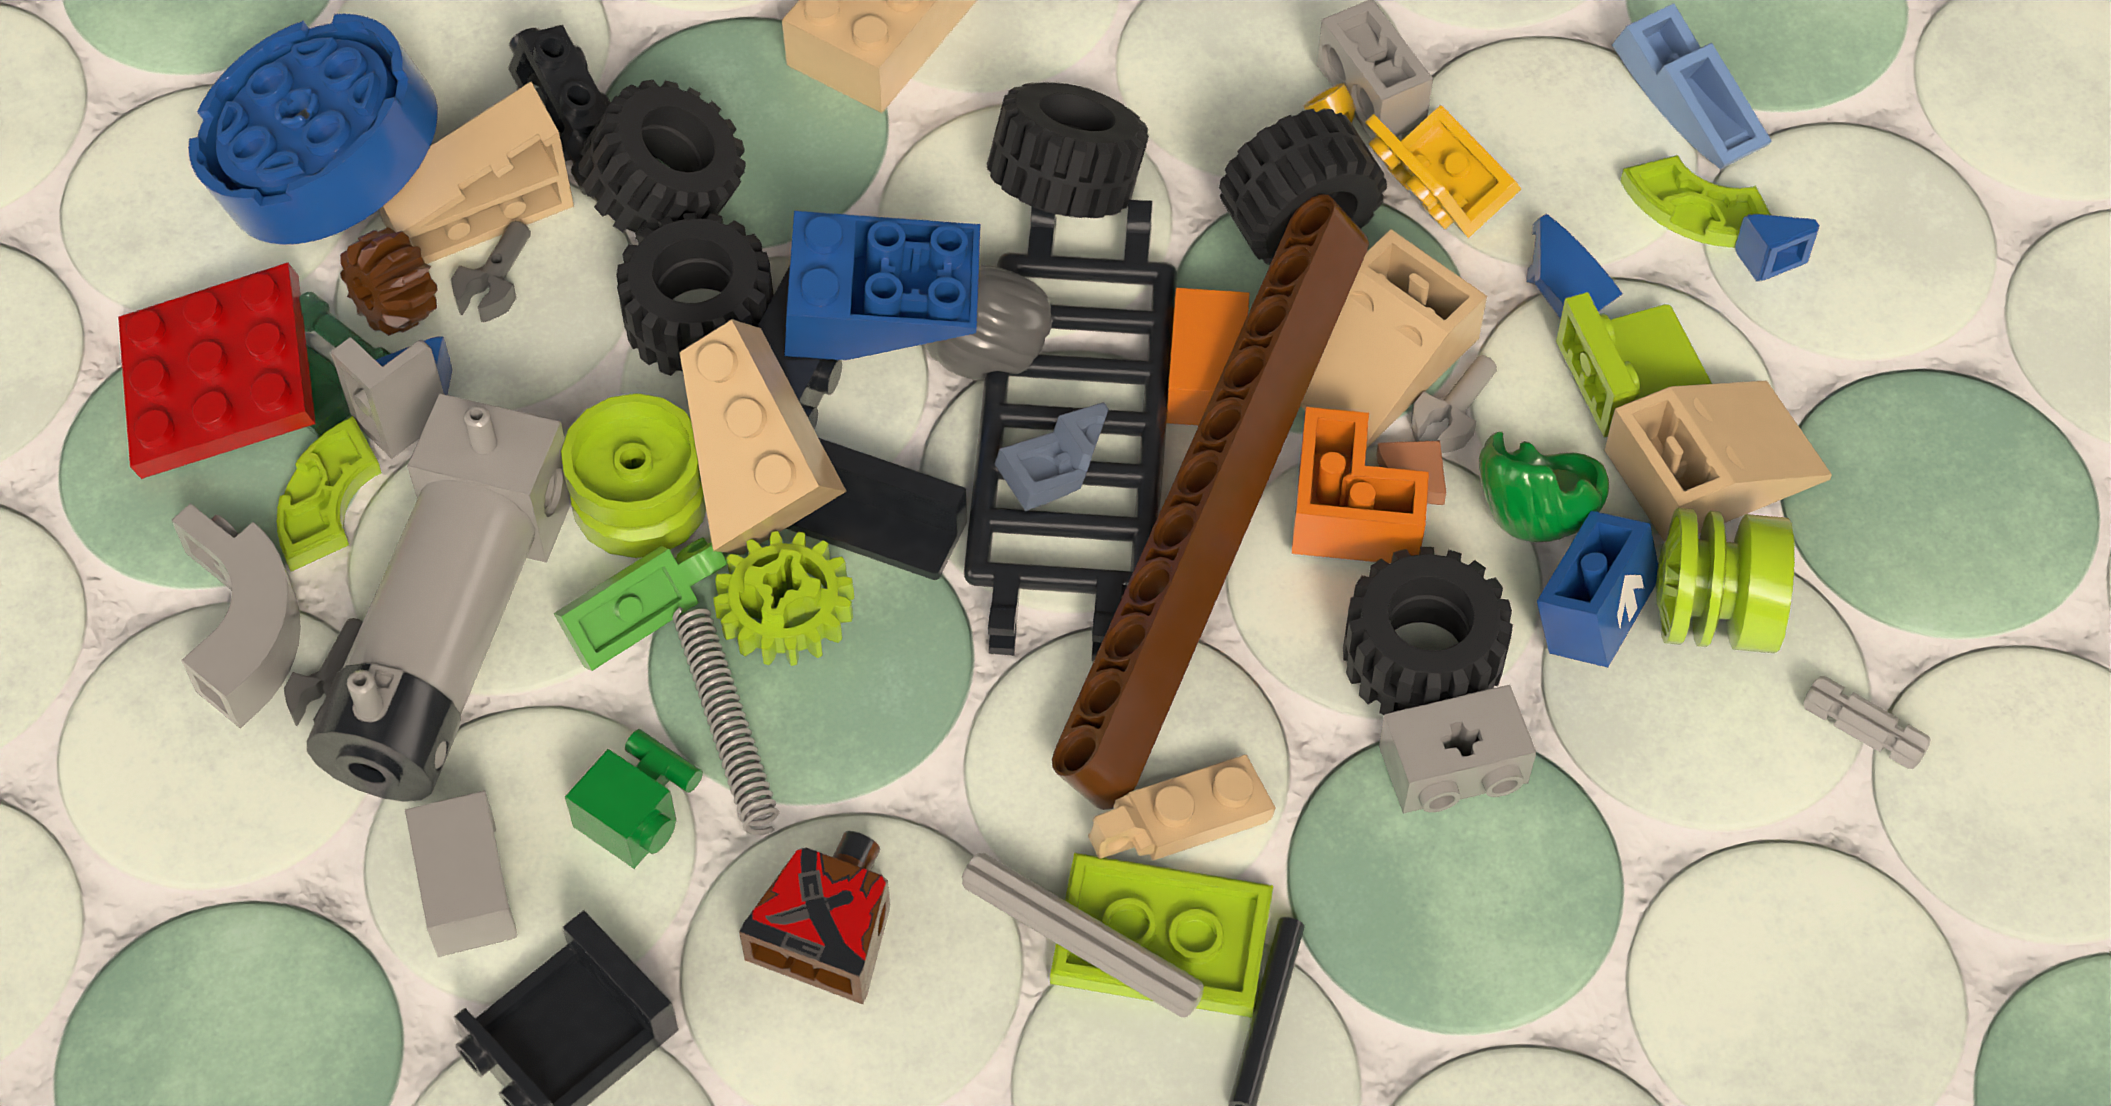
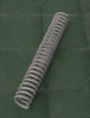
[673,607,779,835]

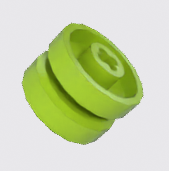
[561,393,706,558]

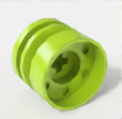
[1656,508,1795,654]

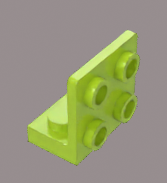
[1556,292,1712,438]

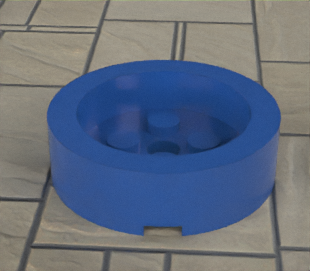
[188,14,438,245]

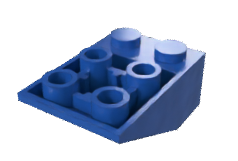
[785,211,981,360]

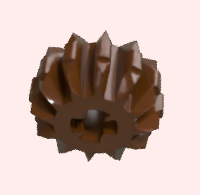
[340,227,438,336]

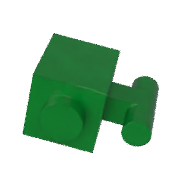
[565,729,703,869]

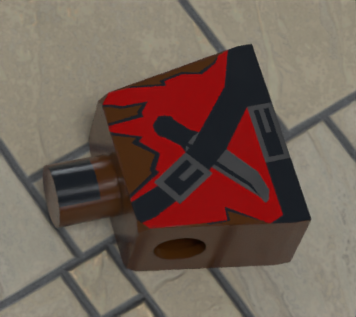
[739,831,890,1005]

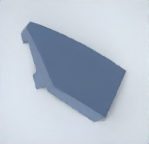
[995,402,1109,511]

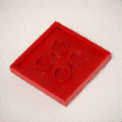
[118,262,316,479]

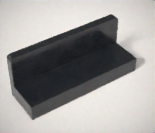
[786,438,967,580]

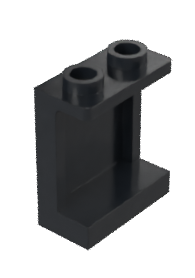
[454,910,679,1106]

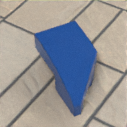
[1526,214,1623,319]

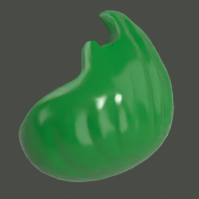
[1479,432,1609,542]

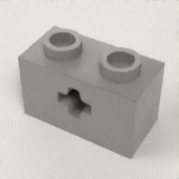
[1379,685,1536,814]

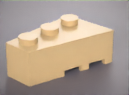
[379,82,574,264]
[680,320,846,555]

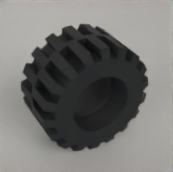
[579,80,746,239]
[987,82,1149,218]
[1219,108,1387,265]
[616,213,774,376]
[1343,547,1513,715]

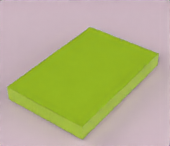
[1050,853,1274,1018]

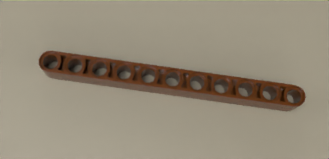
[1052,195,1369,810]

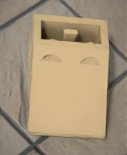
[1300,229,1487,449]
[1605,381,1832,542]

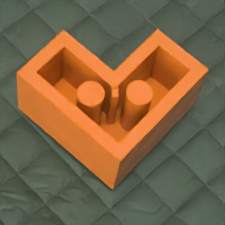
[1291,407,1429,563]

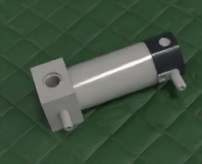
[307,393,571,802]

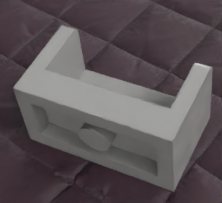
[405,791,517,957]

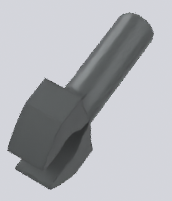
[451,221,531,322]
[284,618,363,726]

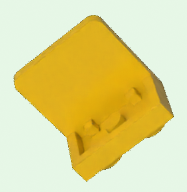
[1365,105,1522,238]

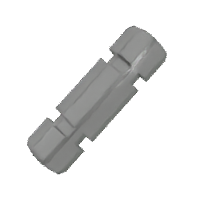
[1803,676,1931,769]

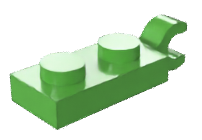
[553,537,727,671]

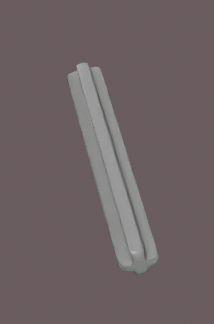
[962,853,1204,1017]

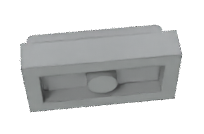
[331,337,444,459]

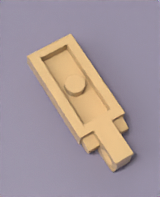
[1088,754,1276,861]

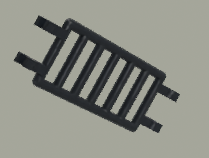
[963,199,1177,661]

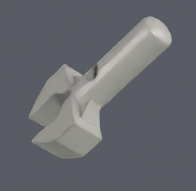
[1411,355,1497,453]

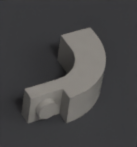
[172,503,301,728]

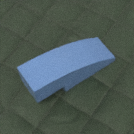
[1612,3,1772,169]

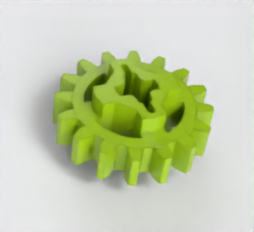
[713,531,855,666]

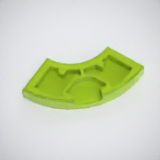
[1620,155,1771,248]
[276,416,382,572]

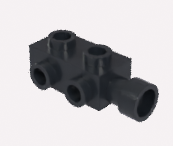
[508,25,611,195]

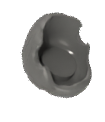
[924,265,1052,380]

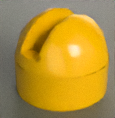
[1303,83,1356,122]

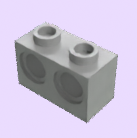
[1317,0,1433,139]

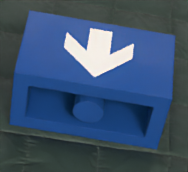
[1537,511,1658,668]

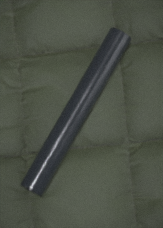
[1228,917,1305,1106]

